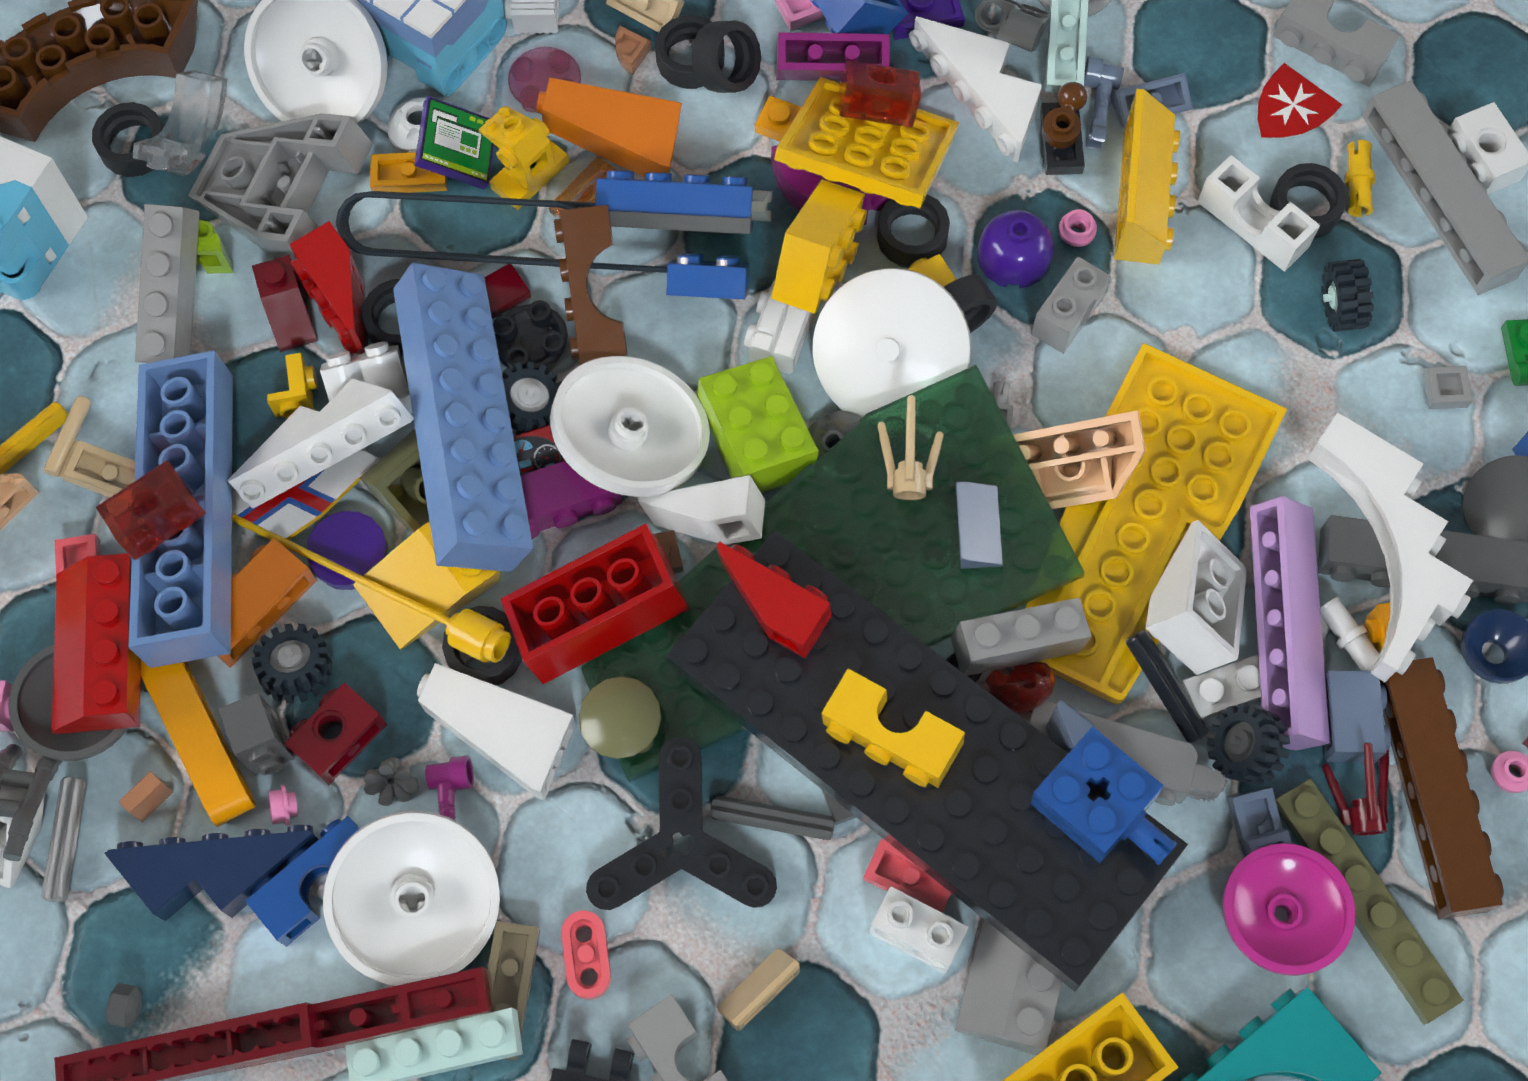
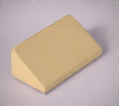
[717,949,800,1031]

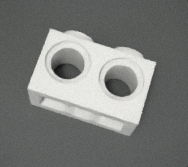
[869,886,969,974]

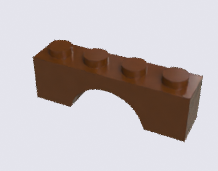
[554,205,628,365]

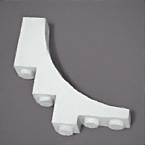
[1307,412,1473,682]

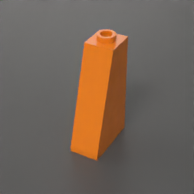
[536,77,682,177]

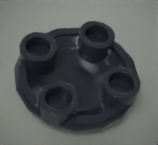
[493,300,568,370]

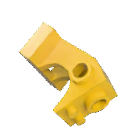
[478,105,569,210]

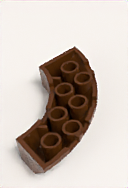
[0,0,198,142]

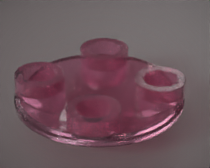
[508,47,581,113]

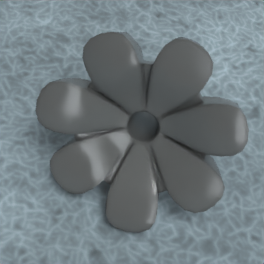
[364,757,419,806]

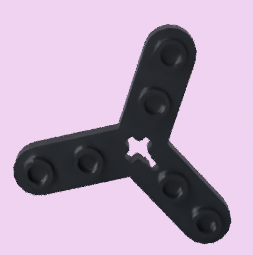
[586,737,777,910]

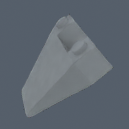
[188,113,373,260]

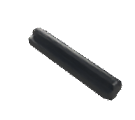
[1126,629,1208,743]

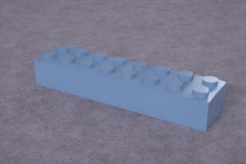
[393,262,534,572]
[129,350,233,668]

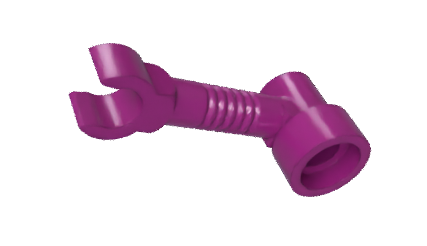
[425,755,474,821]

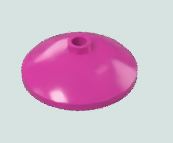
[1222,843,1355,976]

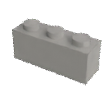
[951,598,1092,676]

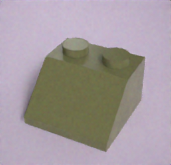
[360,428,429,533]

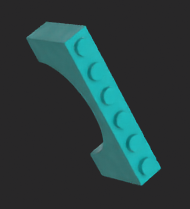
[1180,987,1382,1081]

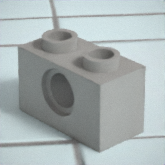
[1031,257,1111,354]

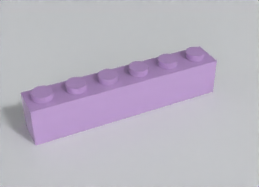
[1250,496,1330,751]

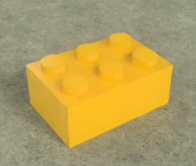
[771,179,867,314]

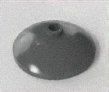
[8,644,128,762]

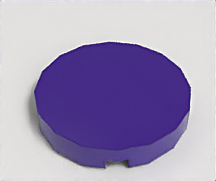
[306,511,388,590]

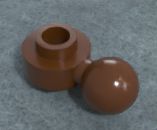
[1042,82,1087,148]

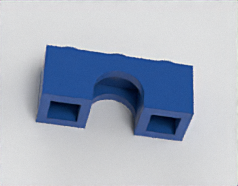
[245,816,360,947]

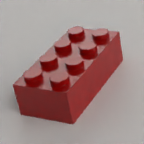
[500,523,690,684]

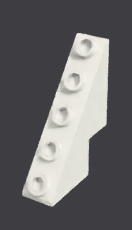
[909,16,1042,163]
[227,379,414,508]

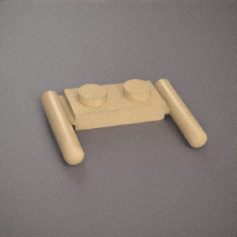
[43,396,135,506]

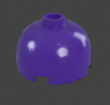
[977,210,1054,288]

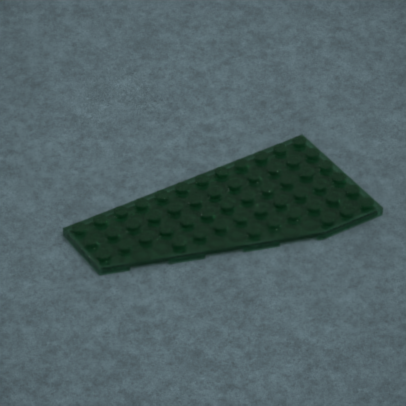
[581,365,1085,782]

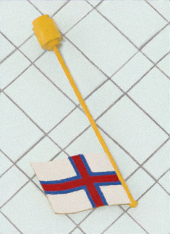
[232,450,511,663]

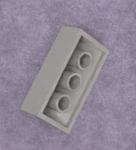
[955,919,1062,1055]

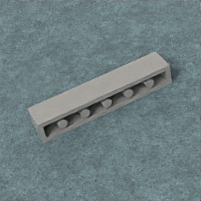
[1362,80,1528,295]

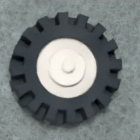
[502,361,562,435]

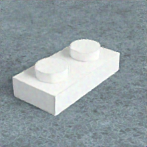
[1181,654,1261,720]

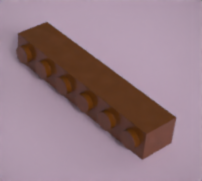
[1380,657,1504,920]

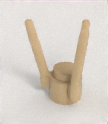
[877,395,944,500]

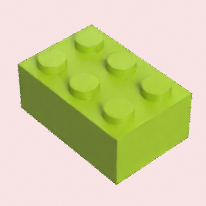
[697,356,819,493]

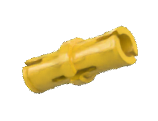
[1344,140,1376,217]

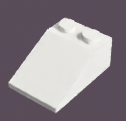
[1146,520,1247,675]

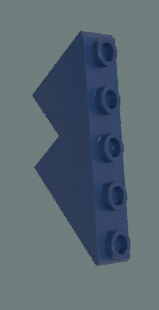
[104,825,319,921]

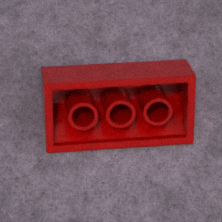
[52,553,141,734]

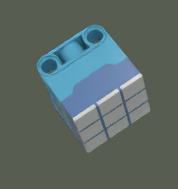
[358,0,507,97]

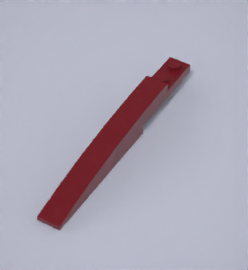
[54,967,493,1081]

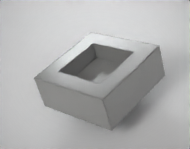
[1423,366,1473,409]

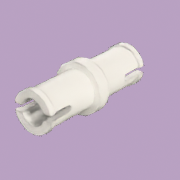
[1320,597,1379,671]

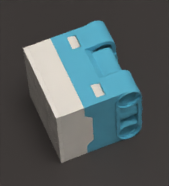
[0,136,88,300]

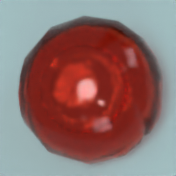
[986,661,1056,714]

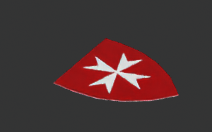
[1257,63,1342,138]

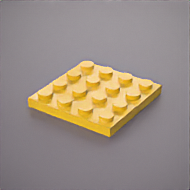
[774,77,960,208]

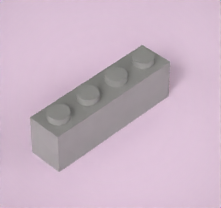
[135,204,200,363]

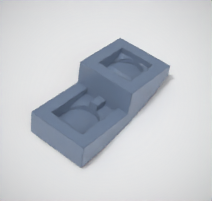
[1227,786,1292,856]

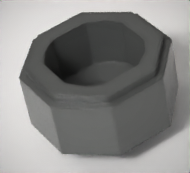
[106,983,143,1029]

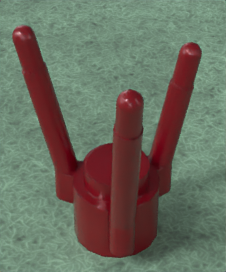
[1322,742,1390,836]

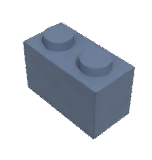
[1323,670,1391,763]

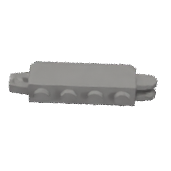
[1012,701,1227,806]

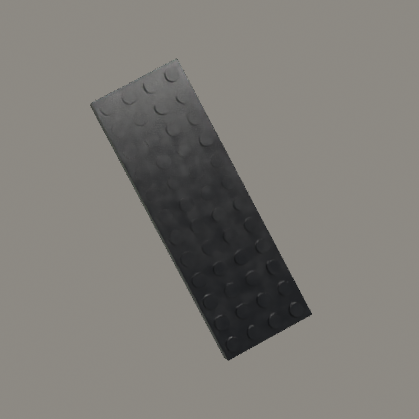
[666,530,1188,992]

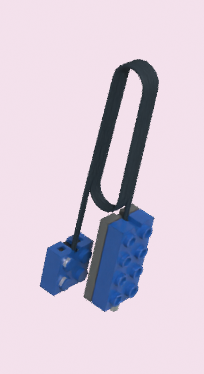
[336,170,773,300]

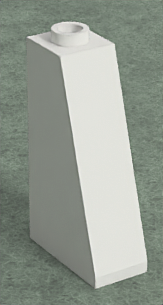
[417,663,577,801]

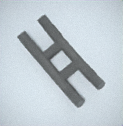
[0,744,63,861]

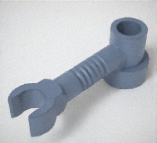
[1084,56,1124,151]

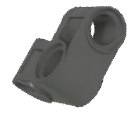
[975,0,1050,53]

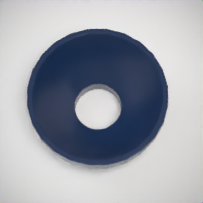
[1461,609,1528,684]

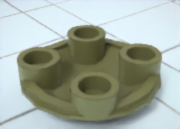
[578,676,662,759]

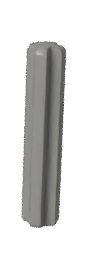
[41,777,86,902]

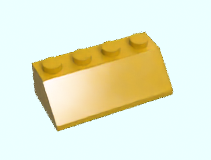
[1114,89,1180,265]
[1003,992,1179,1081]

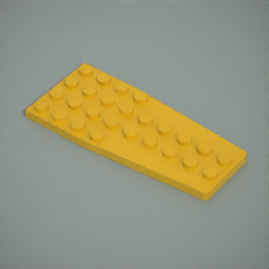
[1025,343,1287,704]

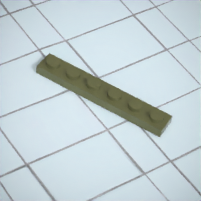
[1275,778,1464,1025]

